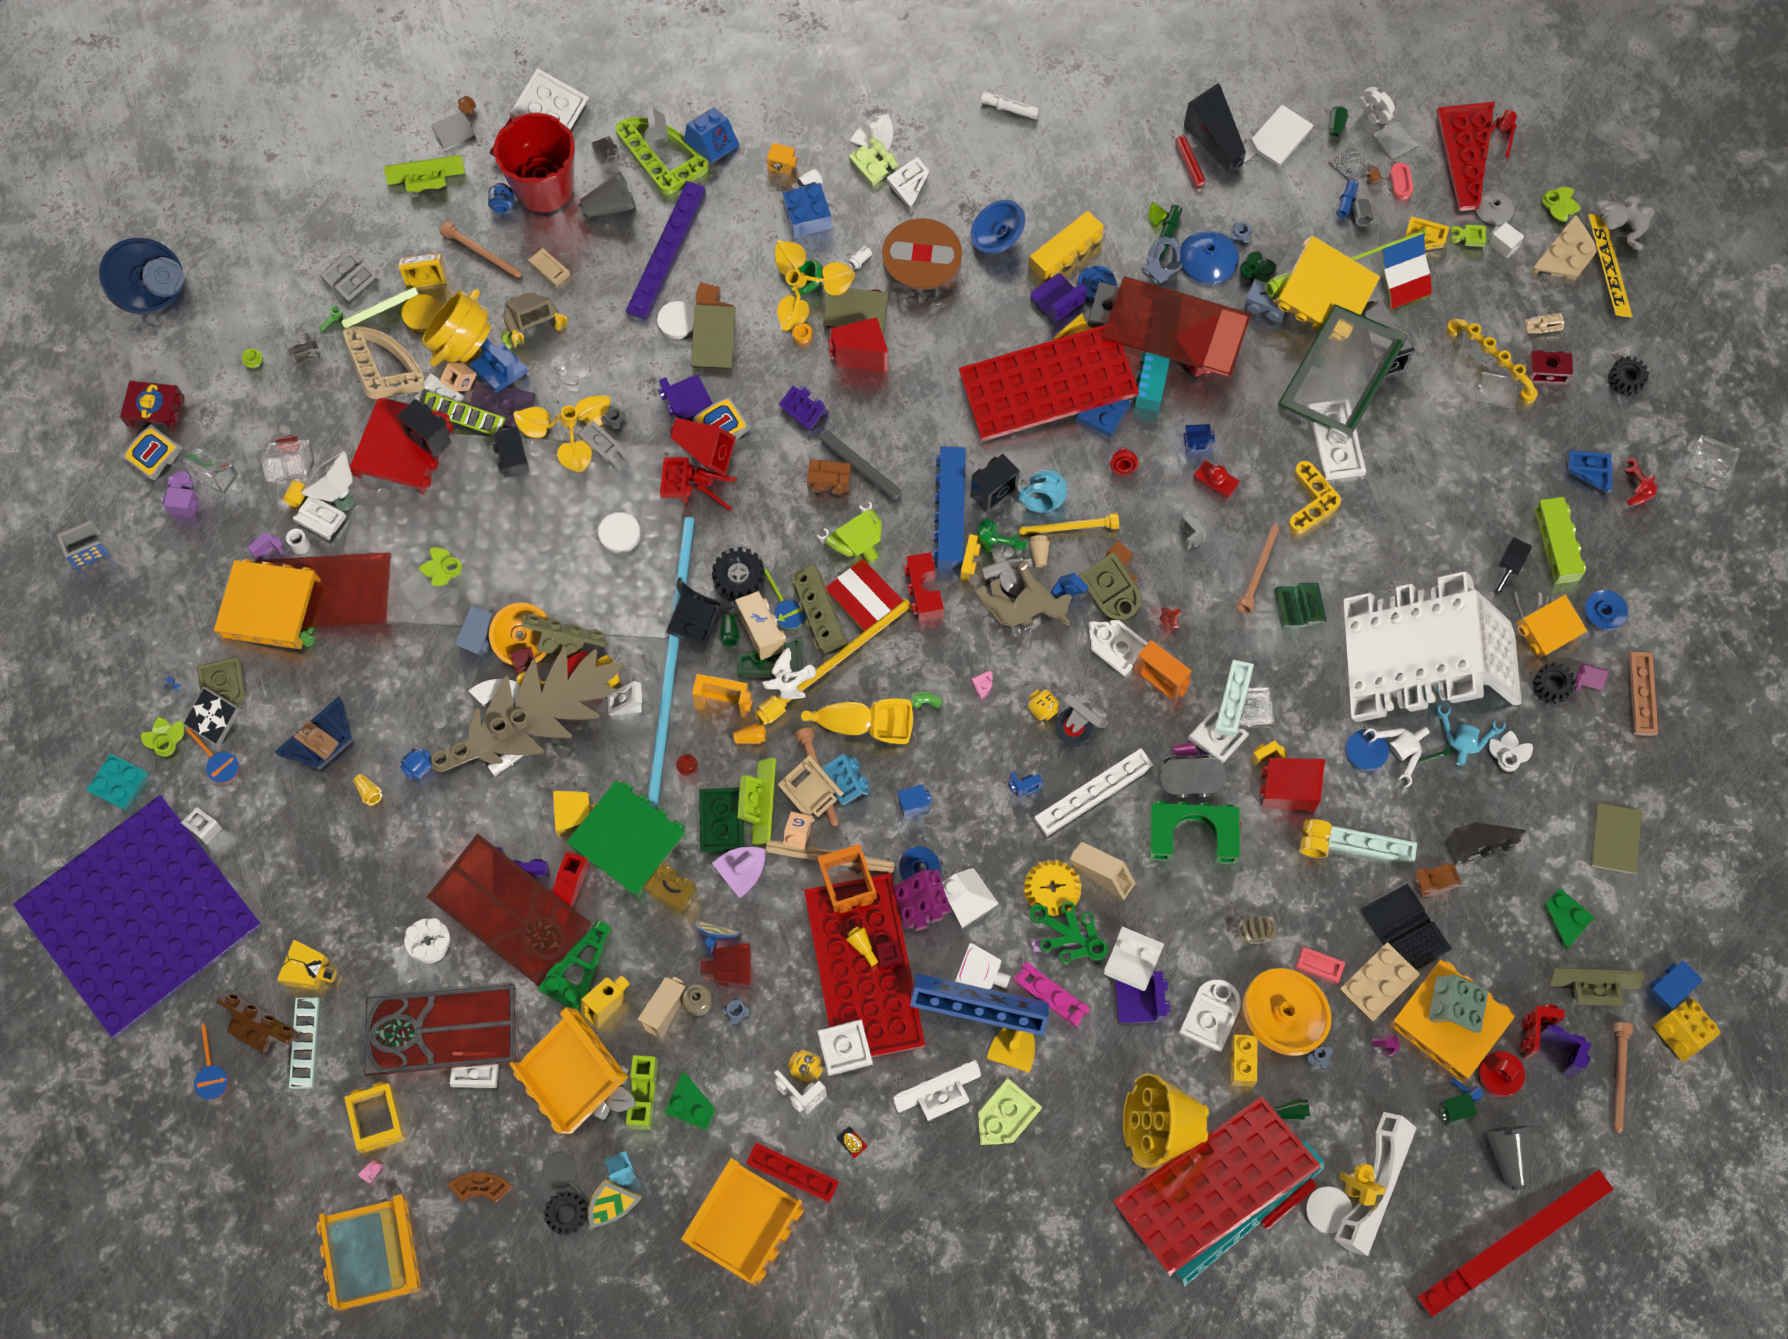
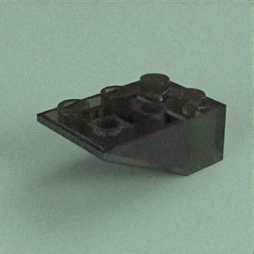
[1445,822,1526,866]

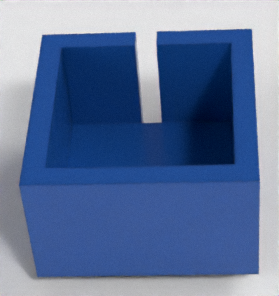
[782,183,832,238]

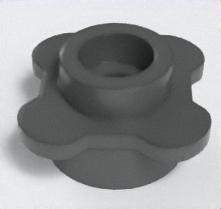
[601,407,626,429]

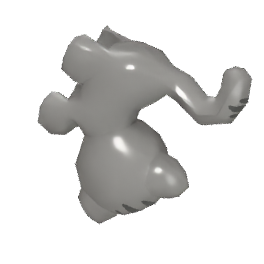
[1596,195,1655,251]

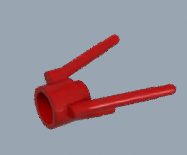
[1490,110,1517,159]
[693,467,737,511]

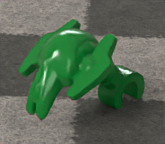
[977,518,1028,552]

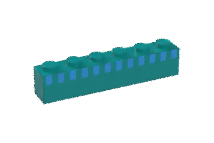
[1132,293,1182,412]

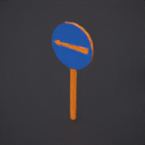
[186,727,239,784]
[194,1024,229,1100]

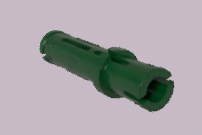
[1159,204,1183,261]

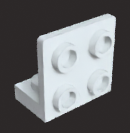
[1103,927,1164,991]
[774,1070,827,1115]

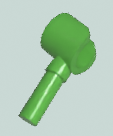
[319,305,343,331]
[300,618,319,647]

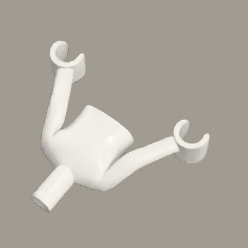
[1363,726,1430,788]

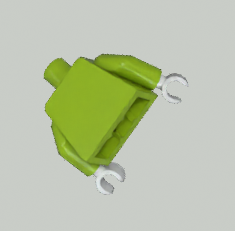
[817,502,882,563]

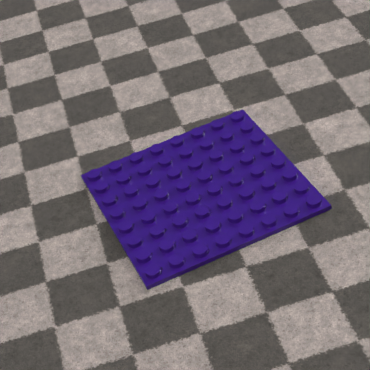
[13,795,261,1038]

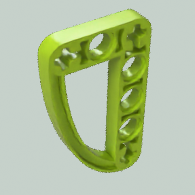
[615,117,709,195]

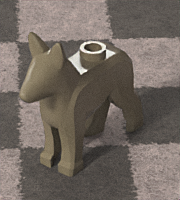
[974,561,1072,627]

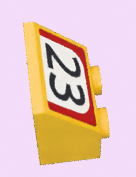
[399,253,447,289]

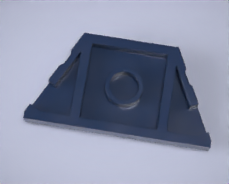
[275,696,353,770]

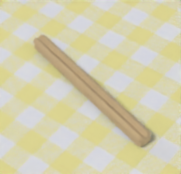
[766,840,896,874]

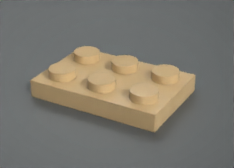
[1340,942,1421,1022]

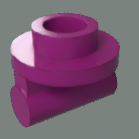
[1372,1033,1399,1057]

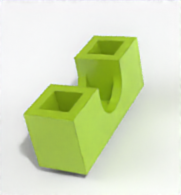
[626,1055,658,1131]

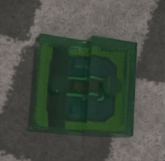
[1274,583,1327,628]

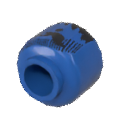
[488,183,514,214]
[399,747,432,779]

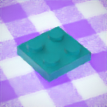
[86,754,149,811]

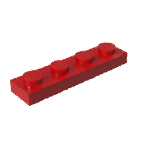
[746,1143,840,1204]

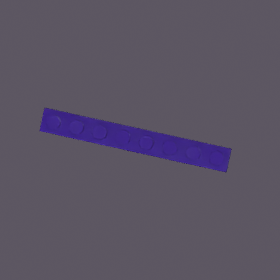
[626,181,706,320]

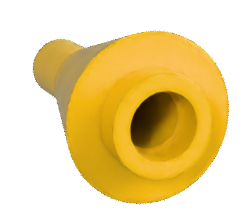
[846,926,879,967]

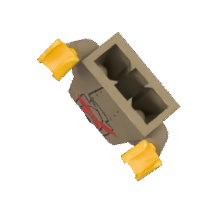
[503,293,567,348]

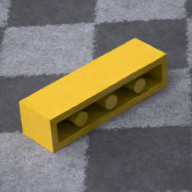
[1028,211,1104,282]

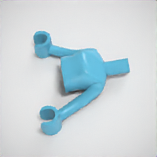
[1435,705,1506,766]

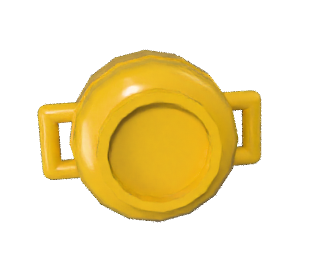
[421,289,491,366]

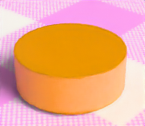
[792,323,813,344]

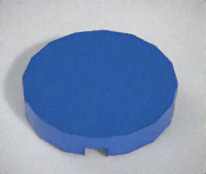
[1077,266,1117,303]
[1345,729,1389,772]

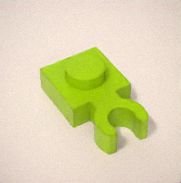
[1450,225,1486,247]

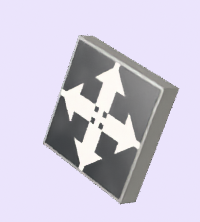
[183,687,241,746]

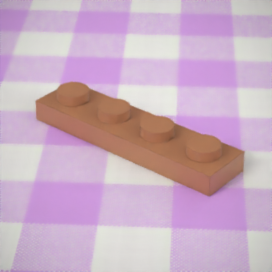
[1629,652,1658,736]

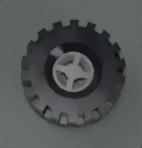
[712,547,766,602]

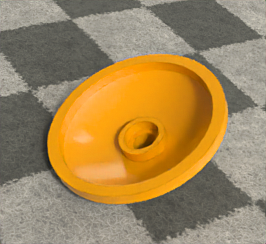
[489,603,550,665]

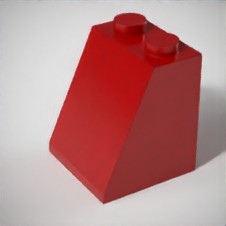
[827,317,889,372]
[670,418,736,477]
[1258,758,1325,814]

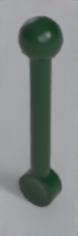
[1409,748,1452,766]

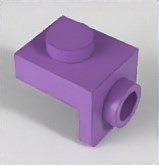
[247,531,285,561]

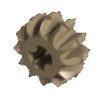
[1238,915,1277,945]

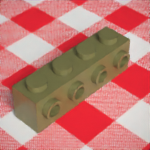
[791,564,849,654]

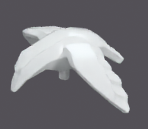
[763,648,816,699]

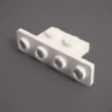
[893,1060,981,1121]

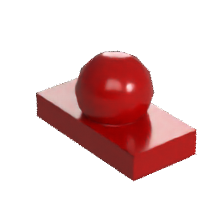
[1193,460,1240,499]

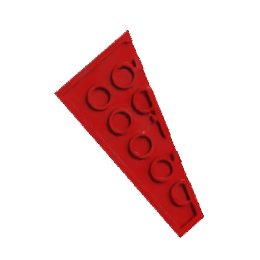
[1436,101,1495,211]

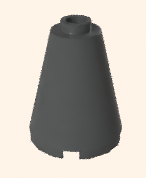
[578,172,636,217]
[1486,1125,1534,1190]

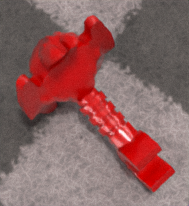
[1625,458,1659,506]

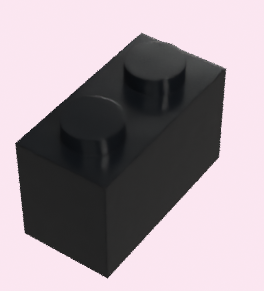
[492,427,530,478]

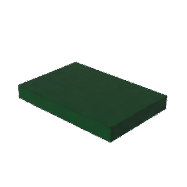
[699,787,745,854]

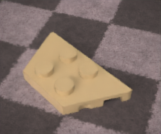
[1532,215,1598,280]

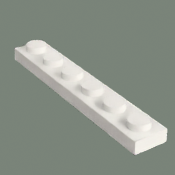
[1034,749,1154,837]

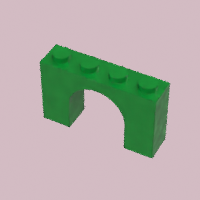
[1149,801,1240,864]

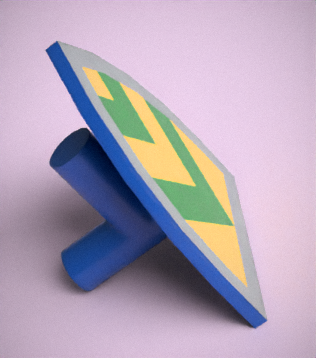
[695,920,740,955]

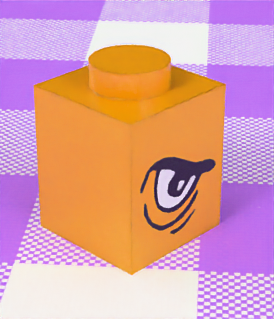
[766,142,798,175]

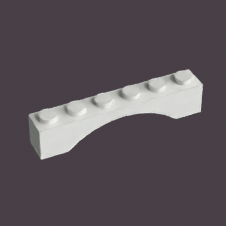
[1334,1112,1417,1256]

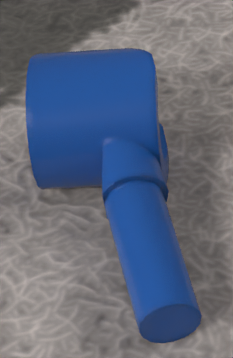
[1451,1078,1483,1102]

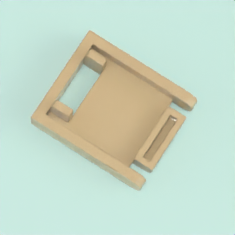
[778,755,844,823]

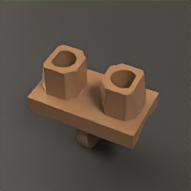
[293,720,339,760]

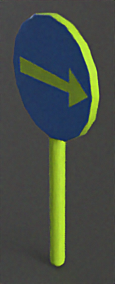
[765,568,806,630]

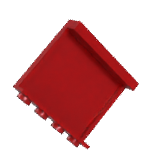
[349,398,453,495]

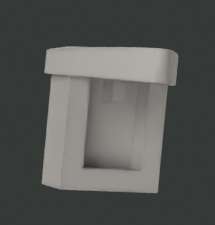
[644,107,668,142]

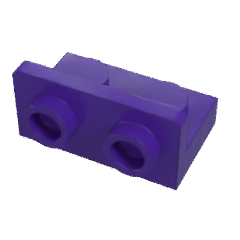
[778,385,829,430]

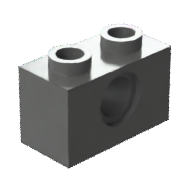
[1087,282,1124,328]

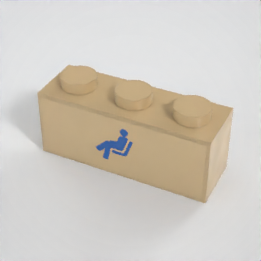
[735,591,786,660]

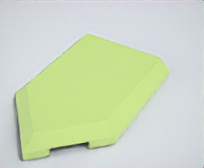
[978,1078,1043,1145]

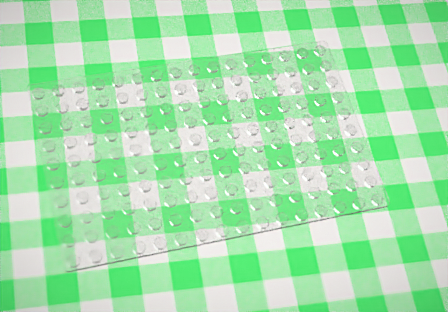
[333,431,690,639]

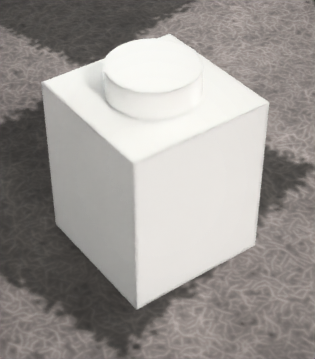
[1488,222,1524,259]

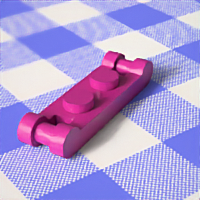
[1012,961,1090,1028]

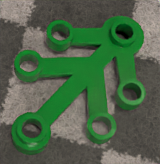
[1029,901,1108,964]

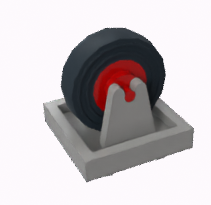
[1056,693,1110,746]

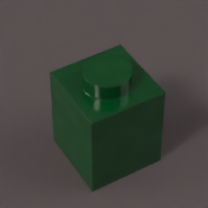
[1438,1093,1478,1126]

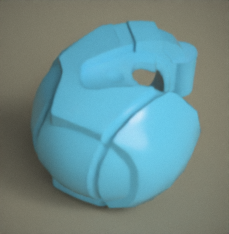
[1017,469,1068,513]

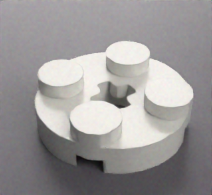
[1358,87,1395,124]
[404,918,451,964]

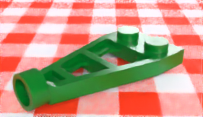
[538,919,612,1011]

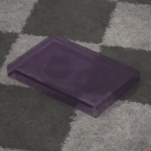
[469,381,536,431]

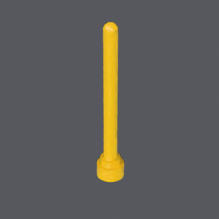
[1019,512,1119,535]

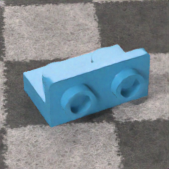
[823,754,870,805]

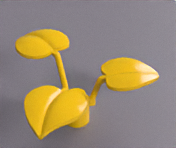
[775,240,855,331]
[514,395,610,473]

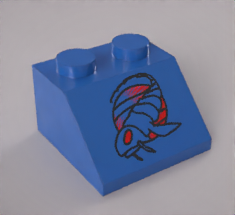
[684,107,739,164]

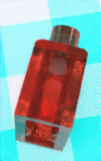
[701,943,751,990]

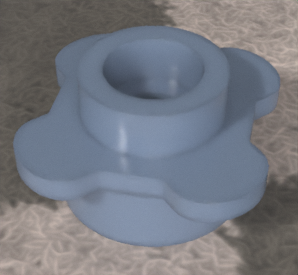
[1230,222,1252,243]
[723,997,750,1024]
[1307,1045,1333,1068]

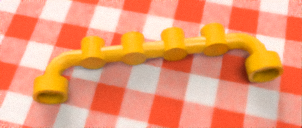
[1446,318,1538,404]

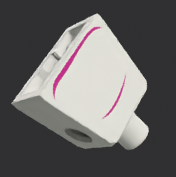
[955,943,1011,990]

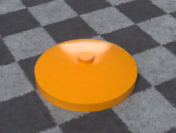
[1243,968,1332,1056]

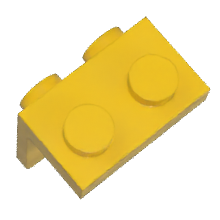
[1653,998,1721,1062]

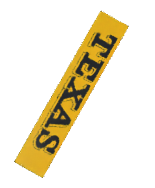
[1588,214,1633,318]

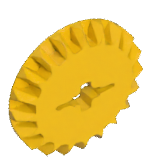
[1024,859,1081,916]

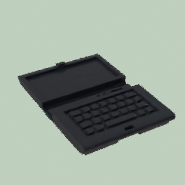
[1361,882,1452,970]

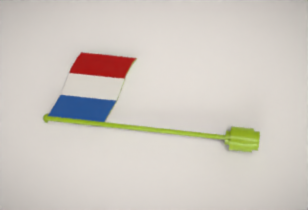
[1265,229,1432,311]

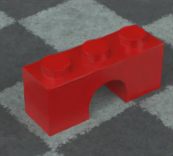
[903,552,944,621]

